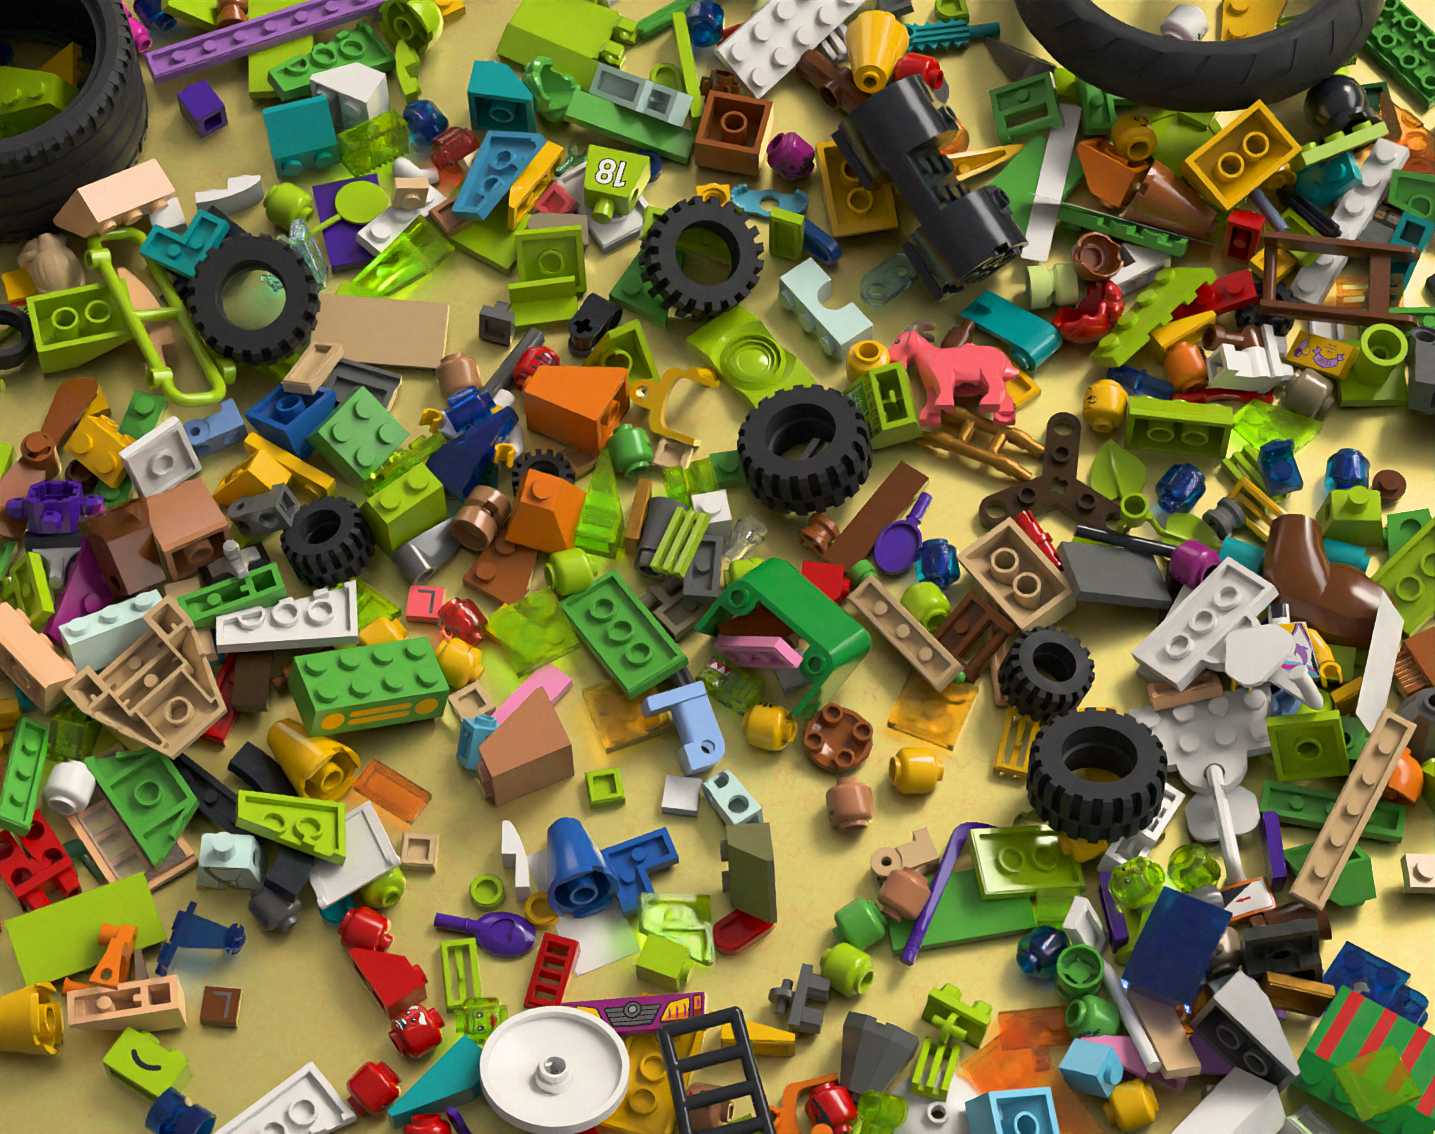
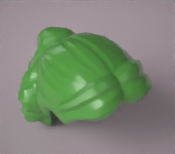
[521,56,581,122]

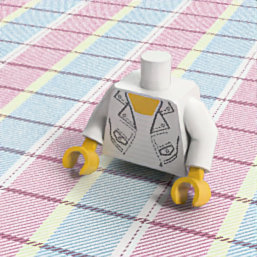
[419,389,524,474]

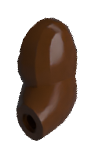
[1262,514,1398,651]

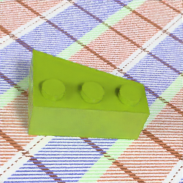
[0,66,80,138]

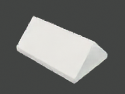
[1170,1067,1286,1134]

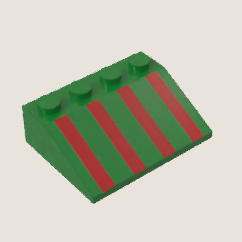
[1291,985,1435,1134]

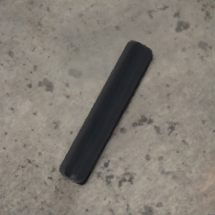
[1276,184,1342,238]

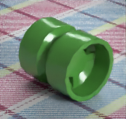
[1053,944,1105,1006]

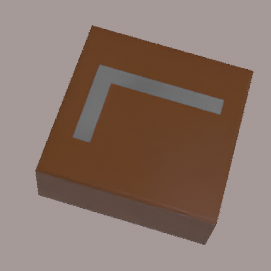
[199,986,243,1028]

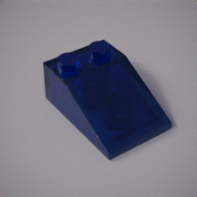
[1121,886,1233,1015]

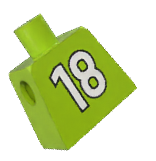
[584,144,651,224]

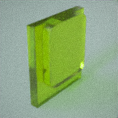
[1332,1044,1422,1122]

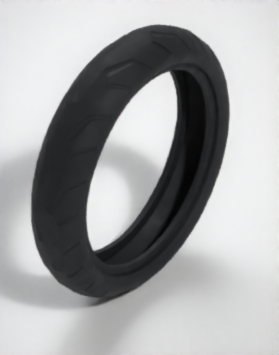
[1014,0,1386,113]

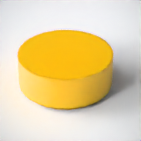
[524,892,560,930]

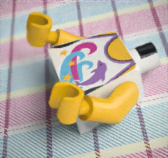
[1231,603,1343,694]

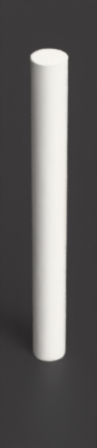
[1102,959,1161,1073]

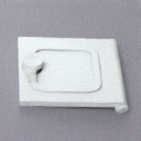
[309,800,401,910]

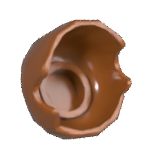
[1071,231,1124,283]

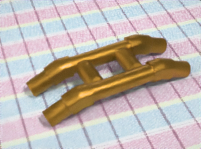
[916,405,1045,483]

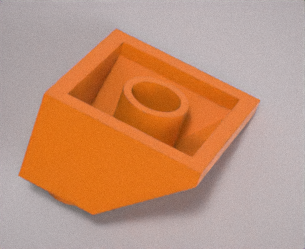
[1076,137,1152,209]
[504,469,588,555]

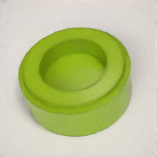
[469,874,506,912]

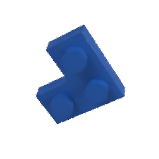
[599,827,679,918]

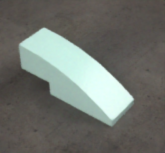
[588,62,693,127]

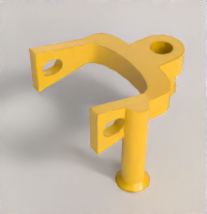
[629,366,720,446]

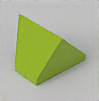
[582,319,661,392]

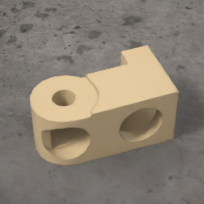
[870,827,939,886]

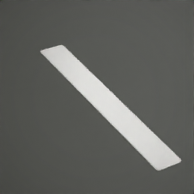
[1021,103,1082,262]

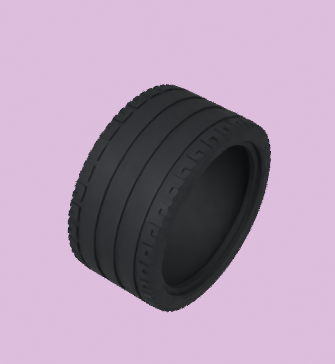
[0,0,148,243]

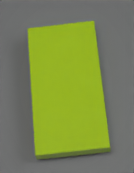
[248,0,314,99]
[4,872,168,986]

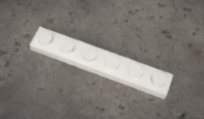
[1289,138,1410,305]

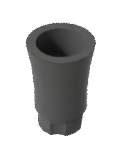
[634,496,690,579]

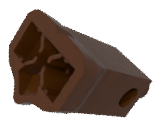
[76,497,166,598]

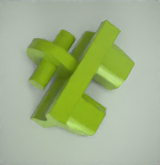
[921,983,993,1048]

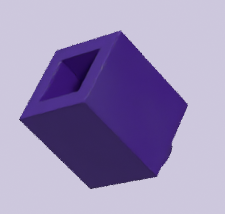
[177,79,229,139]

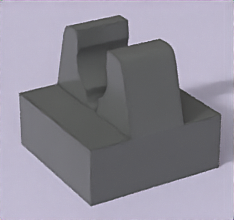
[479,300,515,346]

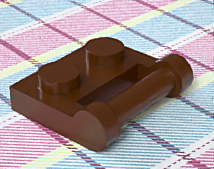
[932,590,1019,683]

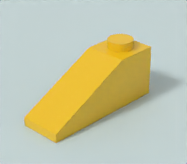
[507,141,564,231]

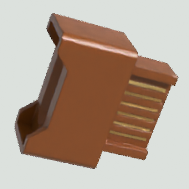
[1392,627,1435,699]

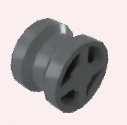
[1202,497,1246,540]

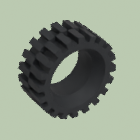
[639,195,764,321]

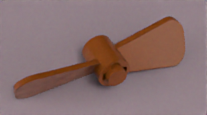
[0,377,99,541]

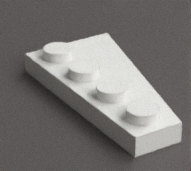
[216,580,359,653]

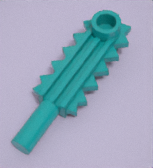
[902,18,1000,54]

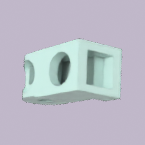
[701,769,764,825]

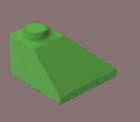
[1283,842,1377,907]

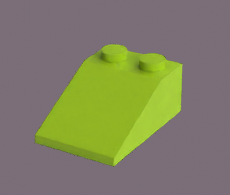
[26,278,134,374]

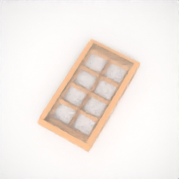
[63,743,199,892]

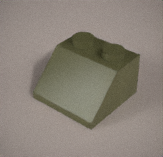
[720,822,777,923]

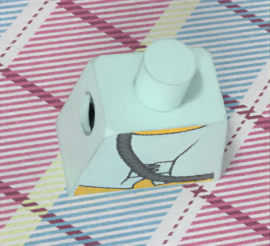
[196,832,268,891]

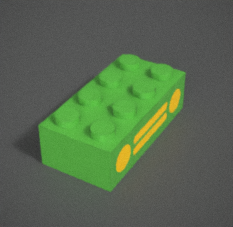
[287,636,450,738]

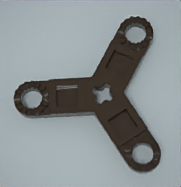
[979,412,1132,535]

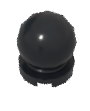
[1303,74,1382,154]

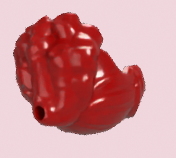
[1051,279,1124,344]

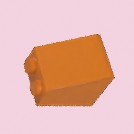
[522,365,630,456]

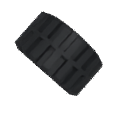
[280,496,376,589]
[998,626,1095,723]

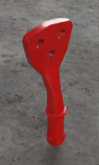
[1170,388,1274,406]

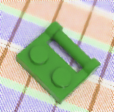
[989,71,1065,146]

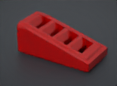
[523,933,581,1009]

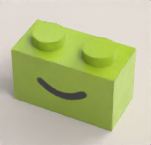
[102,1026,193,1111]

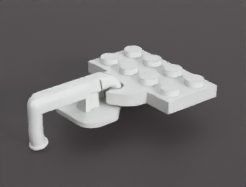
[1131,557,1324,711]
[1129,683,1272,886]

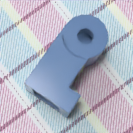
[183,398,248,458]

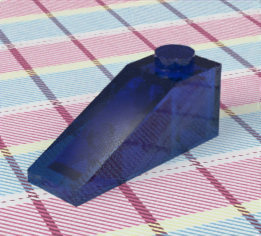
[425,406,519,504]

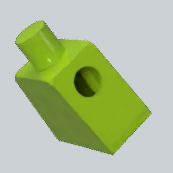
[1315,486,1384,547]

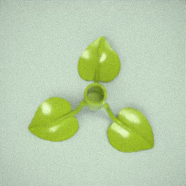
[1071,439,1222,563]

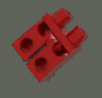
[0,808,82,912]

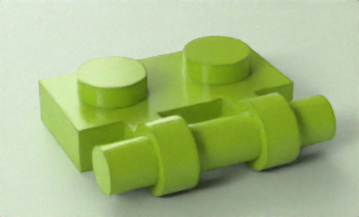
[1,552,55,630]

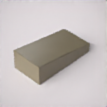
[134,948,149,981]

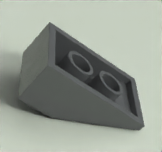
[1188,970,1301,1094]

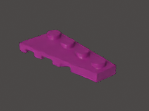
[43,504,116,654]

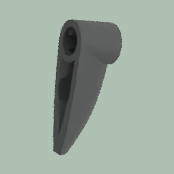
[984,35,1057,82]
[392,515,461,585]

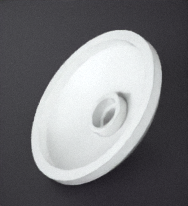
[881,1070,983,1134]

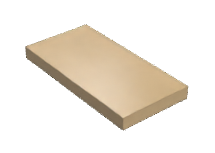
[310,293,450,371]

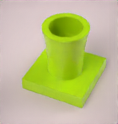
[1335,323,1408,407]
[1267,688,1350,782]

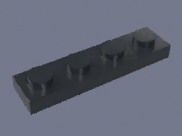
[169,752,268,846]

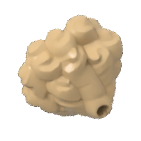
[17,233,85,295]

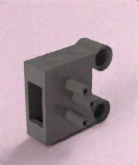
[1404,325,1435,415]

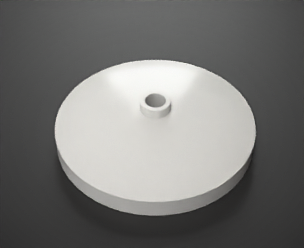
[480,1006,630,1134]

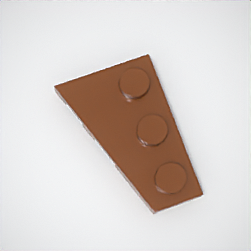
[462,516,541,614]

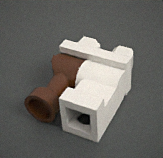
[1202,324,1294,394]

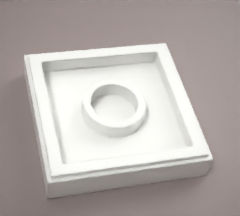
[118,416,202,498]

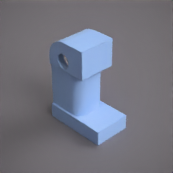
[640,680,725,777]

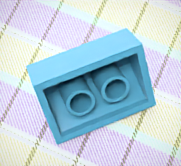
[964,1087,1060,1134]

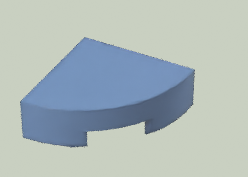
[1271,689,1302,717]

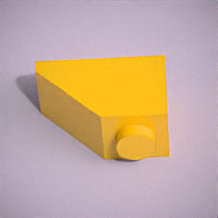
[212,448,292,505]

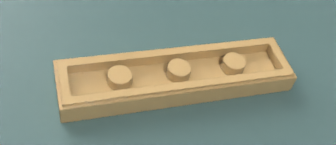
[847,574,965,693]

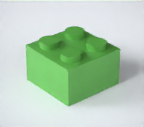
[306,386,410,487]

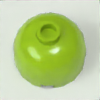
[379,0,444,56]

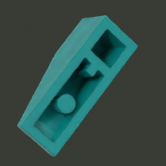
[1363,211,1435,308]
[387,1034,484,1129]

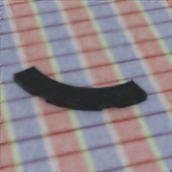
[227,741,315,903]

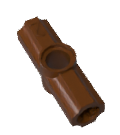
[796,49,872,114]

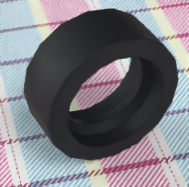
[0,304,33,370]

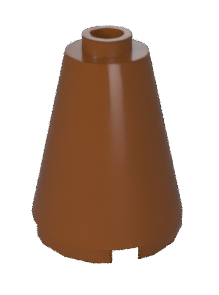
[1124,160,1220,241]

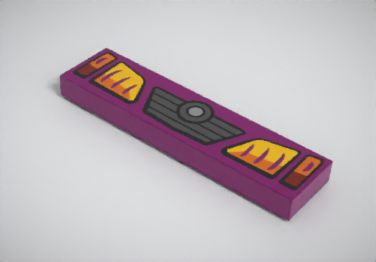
[561,992,708,1037]

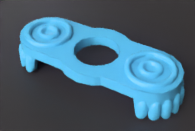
[730,183,809,219]

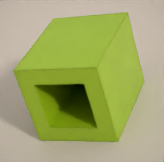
[636,933,695,993]

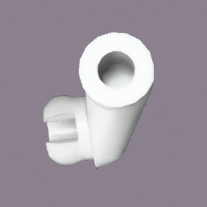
[392,157,439,184]

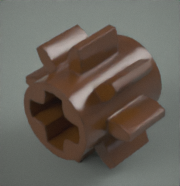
[699,69,740,104]

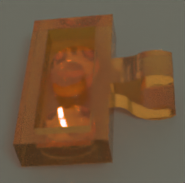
[998,1005,1074,1072]

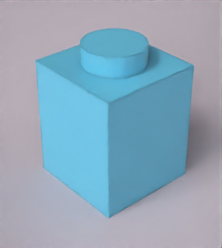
[1058,1038,1125,1098]

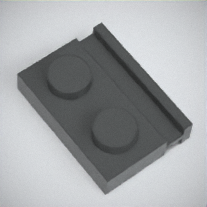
[325,358,403,412]

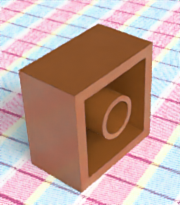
[695,90,773,177]

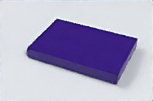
[312,173,397,273]

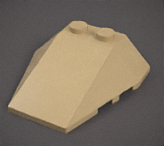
[61,594,228,760]

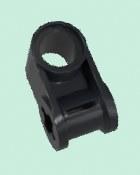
[568,293,623,358]

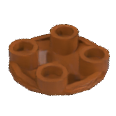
[803,703,873,772]

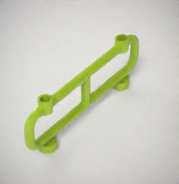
[84,226,236,407]

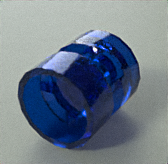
[145,1087,217,1134]

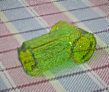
[858,1090,908,1134]

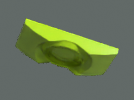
[684,305,818,411]

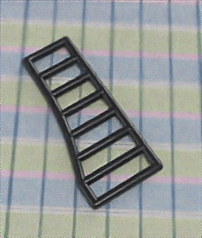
[656,1006,777,1134]

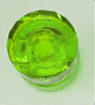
[662,457,720,508]

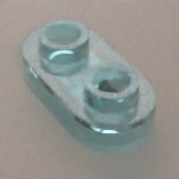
[860,253,918,306]

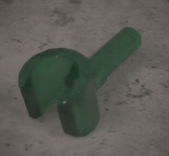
[553,144,587,177]
[63,839,104,882]

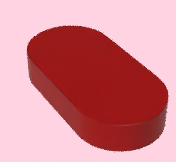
[711,909,777,956]

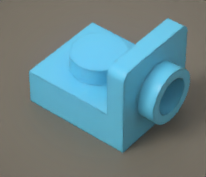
[456,714,501,770]

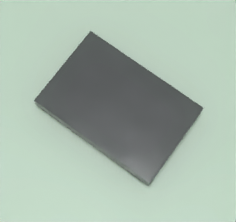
[1056,541,1172,610]

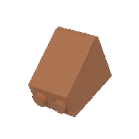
[146,477,232,583]
[475,686,575,808]

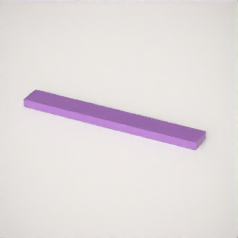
[143,0,386,85]

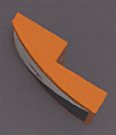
[1208,876,1278,927]

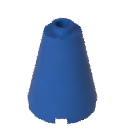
[547,817,619,918]

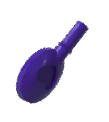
[873,492,933,575]
[434,912,536,958]

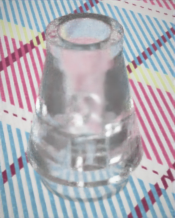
[722,514,768,564]

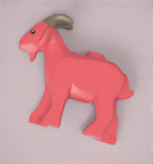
[888,320,1019,427]

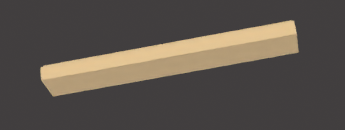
[1287,708,1417,914]

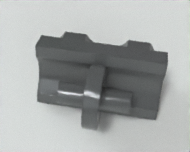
[768,963,831,1039]

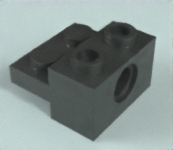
[1240,918,1322,983]

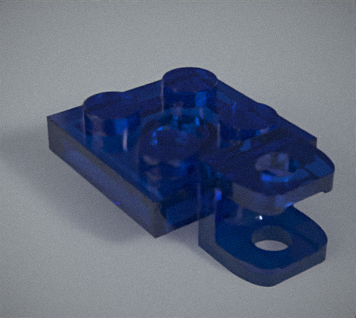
[1322,941,1429,1028]

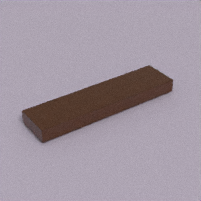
[821,460,929,579]

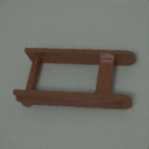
[1260,230,1421,331]

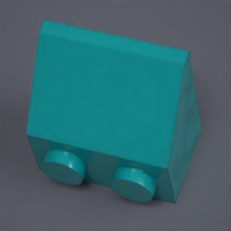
[467,60,536,133]
[262,94,341,178]

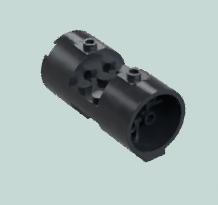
[831,74,1029,302]

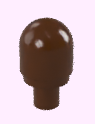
[940,318,976,349]

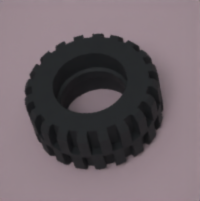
[187,232,321,367]
[737,384,873,516]
[1026,707,1168,844]

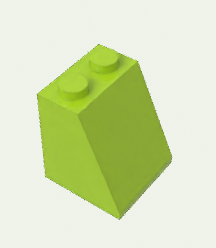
[359,462,448,564]

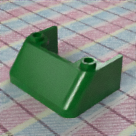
[694,558,872,720]

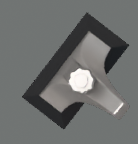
[24,530,83,602]
[197,539,272,587]

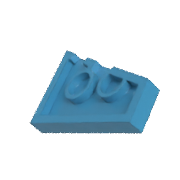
[451,130,547,221]

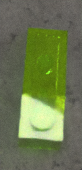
[350,214,456,298]
[574,447,627,560]

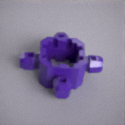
[6,481,105,534]

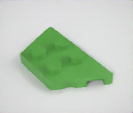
[83,747,200,869]

